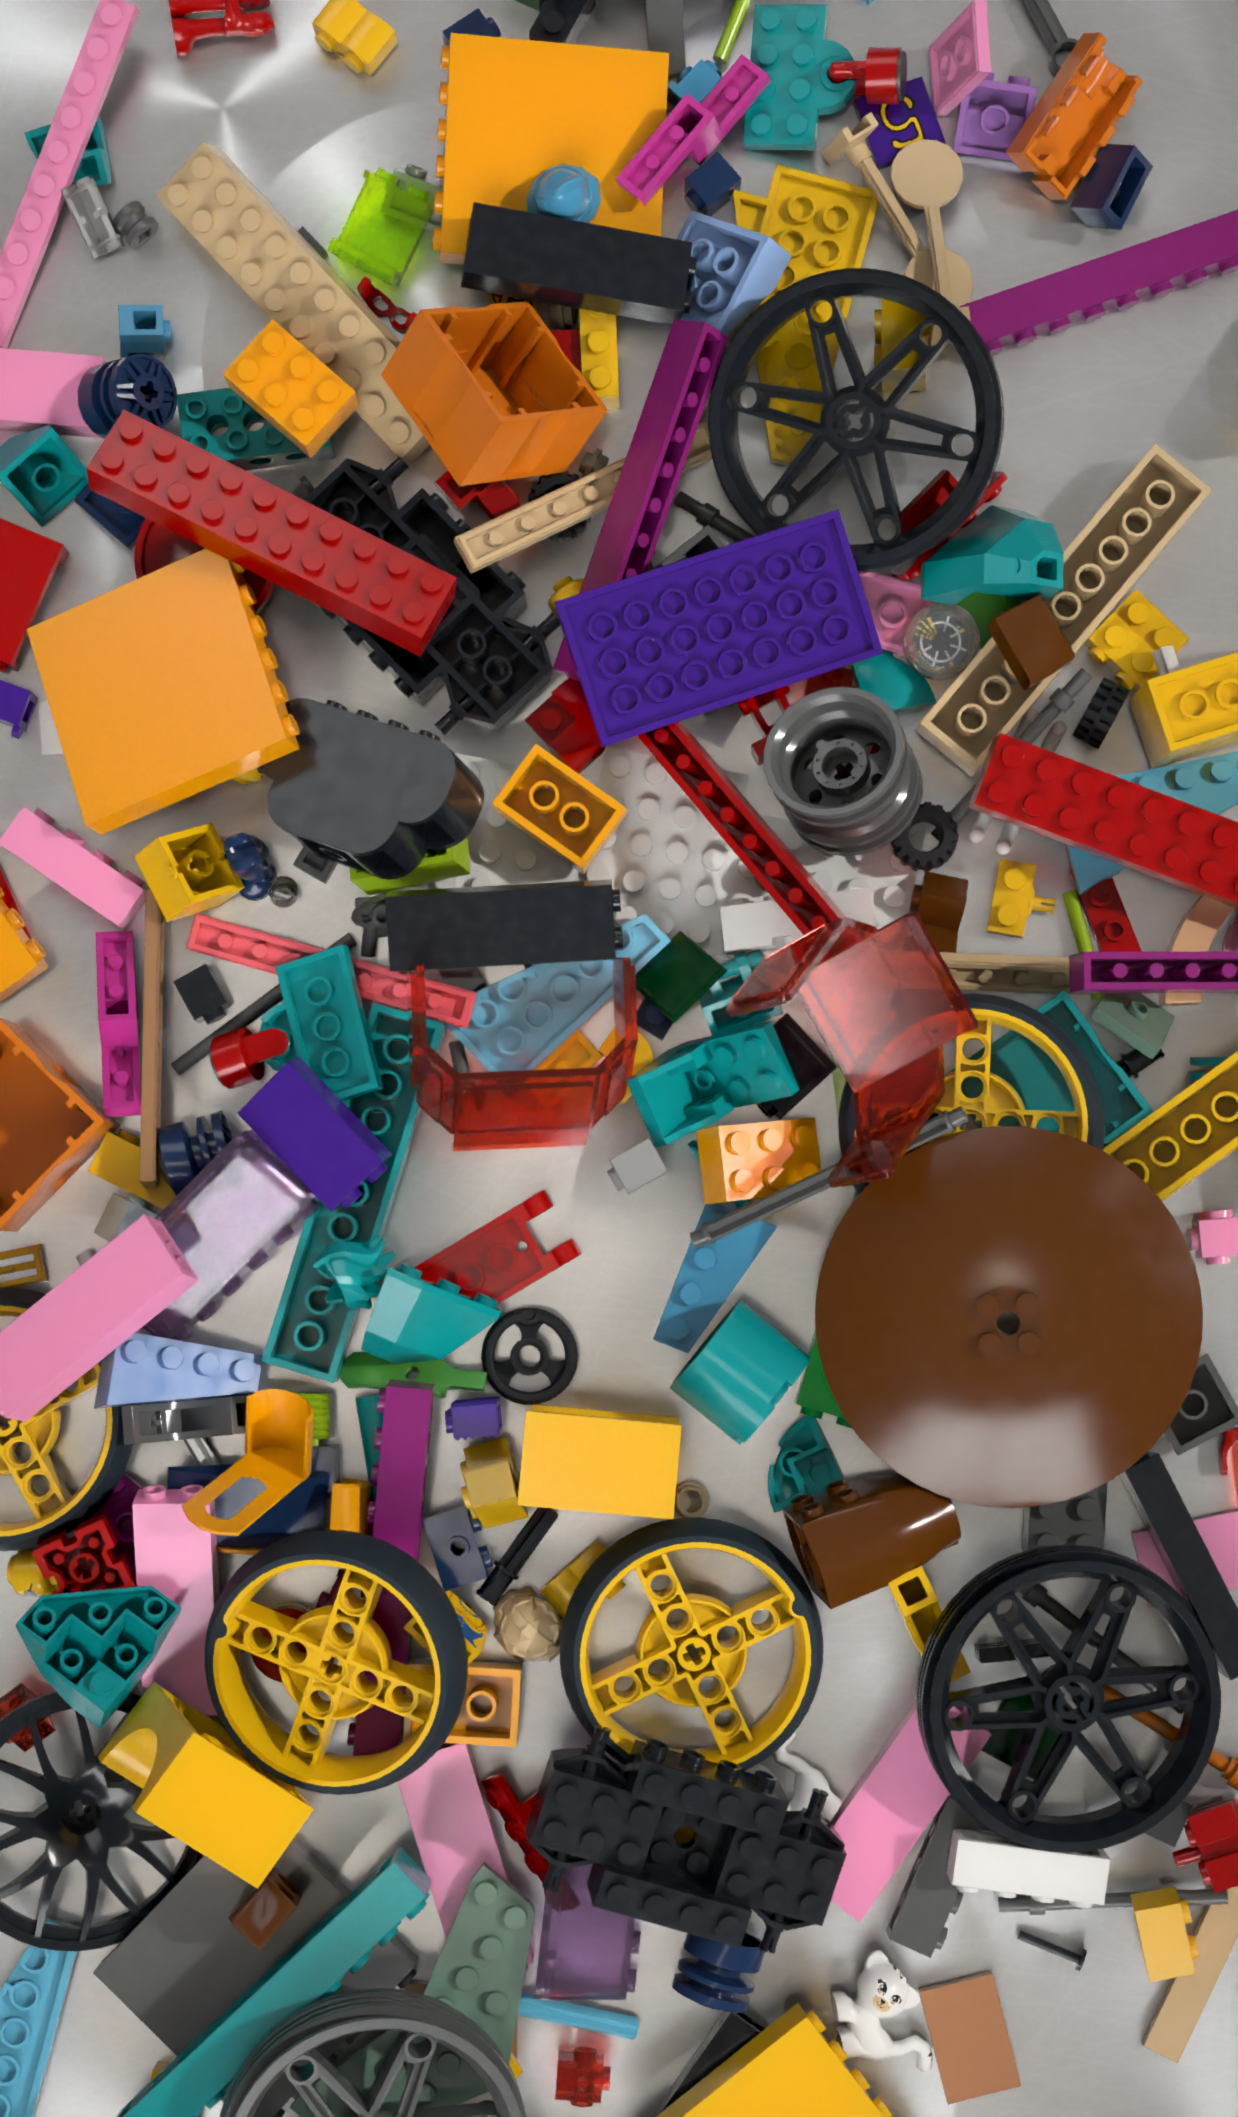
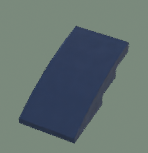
[167,1464,326,1548]

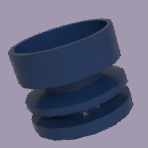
[78,353,177,439]
[158,1110,243,1203]
[672,1932,765,2013]

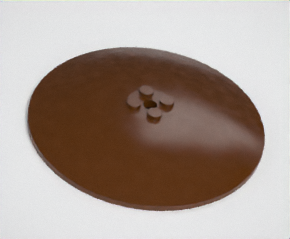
[815,1126,1203,1508]

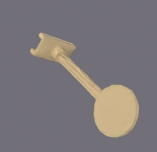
[822,112,973,308]
[891,139,971,346]

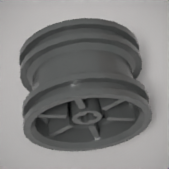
[764,687,923,856]

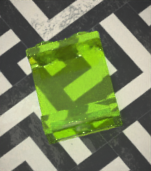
[327,167,434,286]

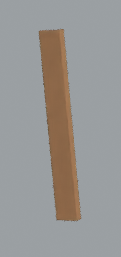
[139,889,165,1188]

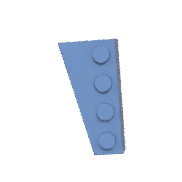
[94,1333,263,1409]

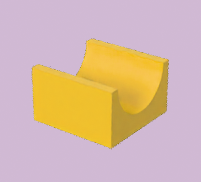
[517,1404,682,1519]
[98,1681,314,1889]

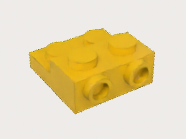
[1084,589,1190,692]

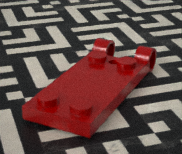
[414,1190,582,1304]

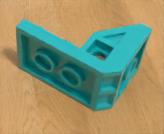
[626,1021,800,1147]

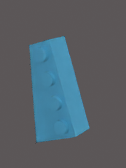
[653,1203,777,1353]

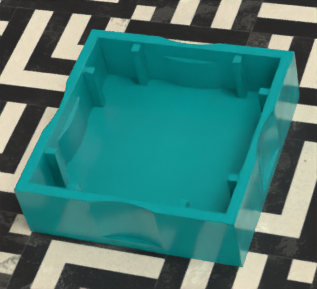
[946,990,1154,1147]

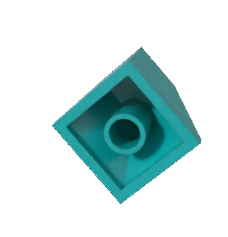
[0,425,89,527]

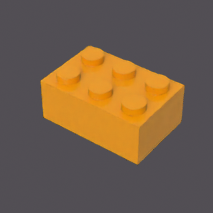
[223,319,360,459]
[492,744,627,875]
[696,1117,824,1205]
[403,1658,523,1747]

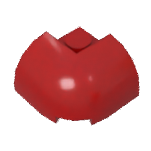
[525,678,608,774]

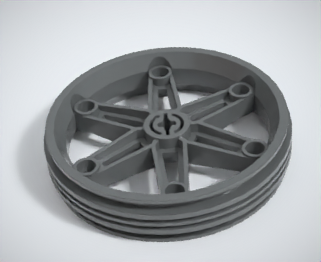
[220,1988,526,2117]

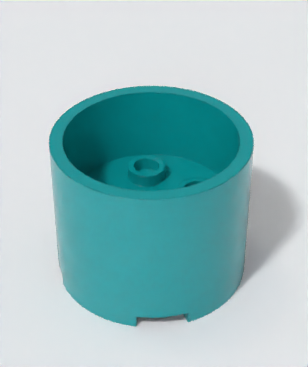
[669,1300,811,1445]

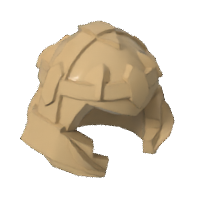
[493,1586,564,1663]

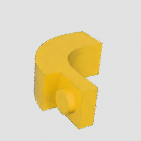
[888,1566,971,1682]

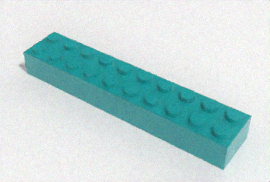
[261,1002,447,1383]
[116,1846,431,2117]

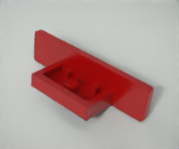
[890,470,1008,580]
[481,1773,579,1911]

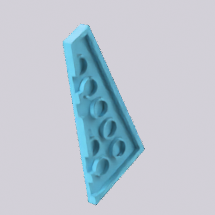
[1066,751,1238,896]
[443,914,671,1092]
[0,1918,77,2117]

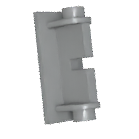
[61,176,125,259]

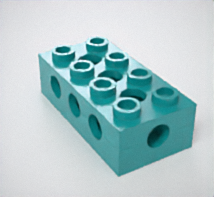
[177,388,336,471]

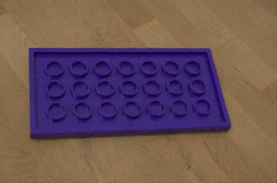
[554,509,883,747]

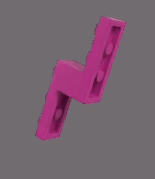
[615,54,771,206]
[96,930,141,1117]

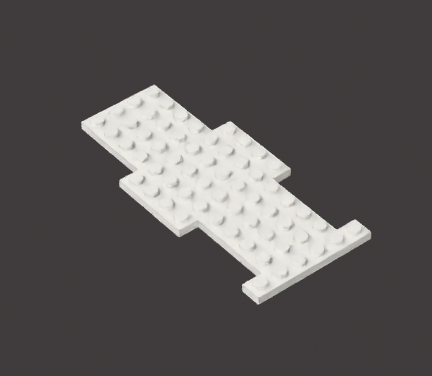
[426,746,927,1027]

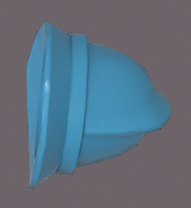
[527,164,601,223]

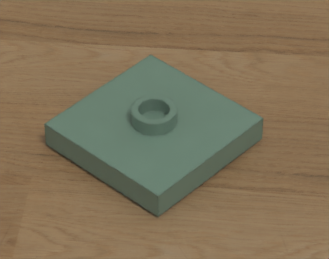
[1090,993,1175,1060]

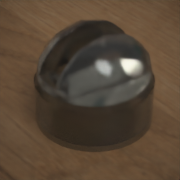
[268,876,298,908]

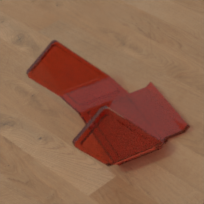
[726,911,979,1188]
[406,957,638,1151]

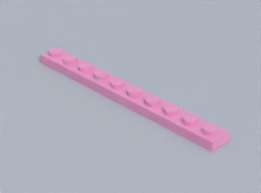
[0,0,139,348]

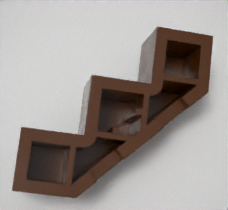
[889,871,968,1033]

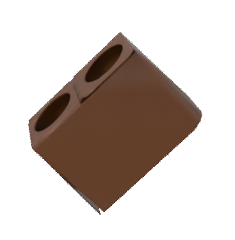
[988,595,1075,690]
[228,1867,302,1951]

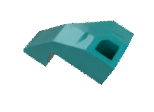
[921,505,1064,605]
[361,1263,503,1364]
[15,1585,182,1729]

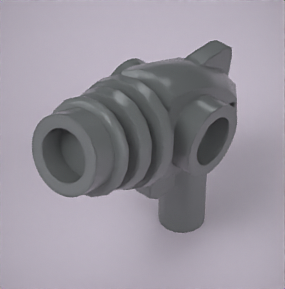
[351,892,388,957]

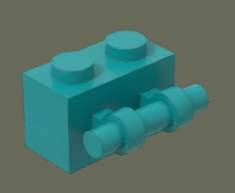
[699,950,783,1035]

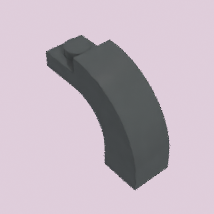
[122,1395,249,1445]

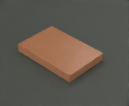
[918,1970,1021,2105]

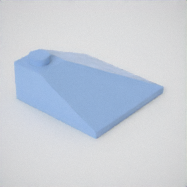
[677,210,792,335]

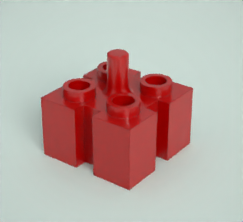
[32,1511,136,1594]
[1172,1795,1238,1893]

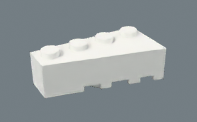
[719,887,877,955]
[947,1828,1110,1908]

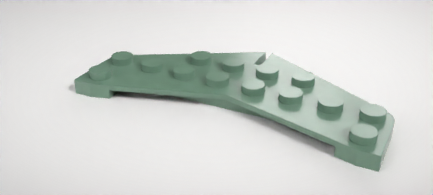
[290,1862,535,2117]

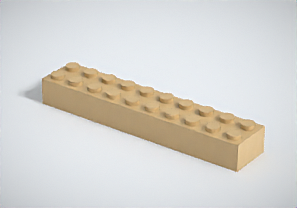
[156,142,430,462]
[915,443,1212,777]

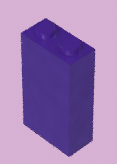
[237,1057,393,1212]

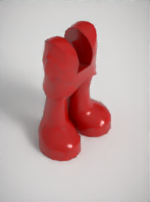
[169,0,275,58]

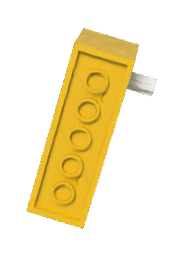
[1129,645,1238,769]

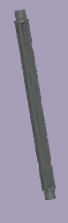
[690,1106,969,1248]

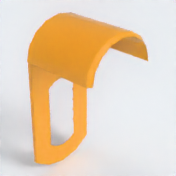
[182,1389,314,1536]
[217,1478,371,1555]

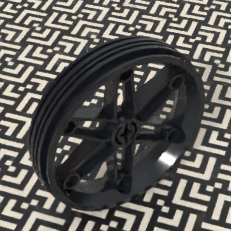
[708,268,1005,571]
[916,1544,1221,1853]

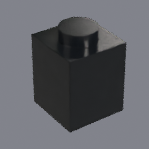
[173,964,232,1025]

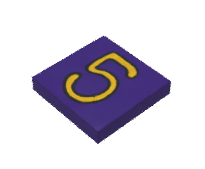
[853,76,946,170]

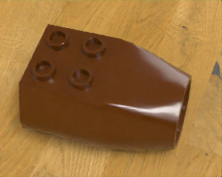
[782,1474,961,1609]

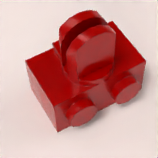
[433,470,520,520]

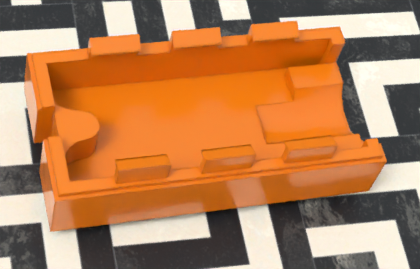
[1006,32,1143,200]

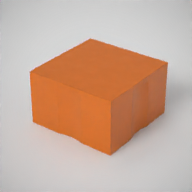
[381,301,608,486]
[0,1018,121,1232]

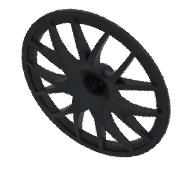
[0,1691,203,1951]

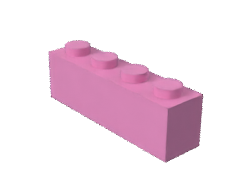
[0,807,146,930]

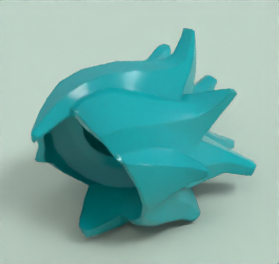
[313,1235,396,1309]

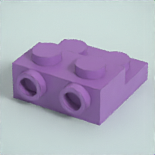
[952,73,1038,162]

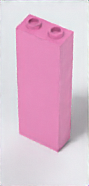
[0,348,106,438]
[0,1214,199,1422]
[132,1485,219,1716]
[828,1699,992,1922]
[398,1743,534,1971]

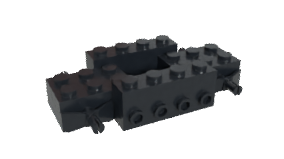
[303,456,561,736]
[525,1725,847,1953]

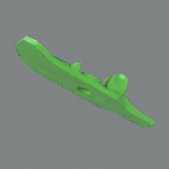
[339,1352,487,1398]

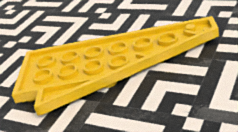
[732,164,879,471]

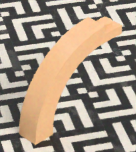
[1158,895,1236,1007]

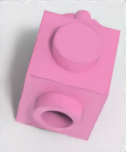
[1187,1209,1238,1265]

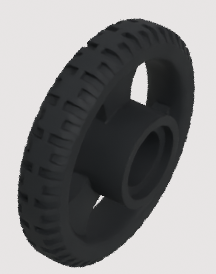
[481,1308,578,1405]

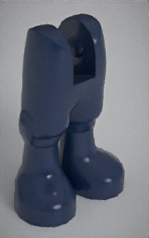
[223,832,277,901]

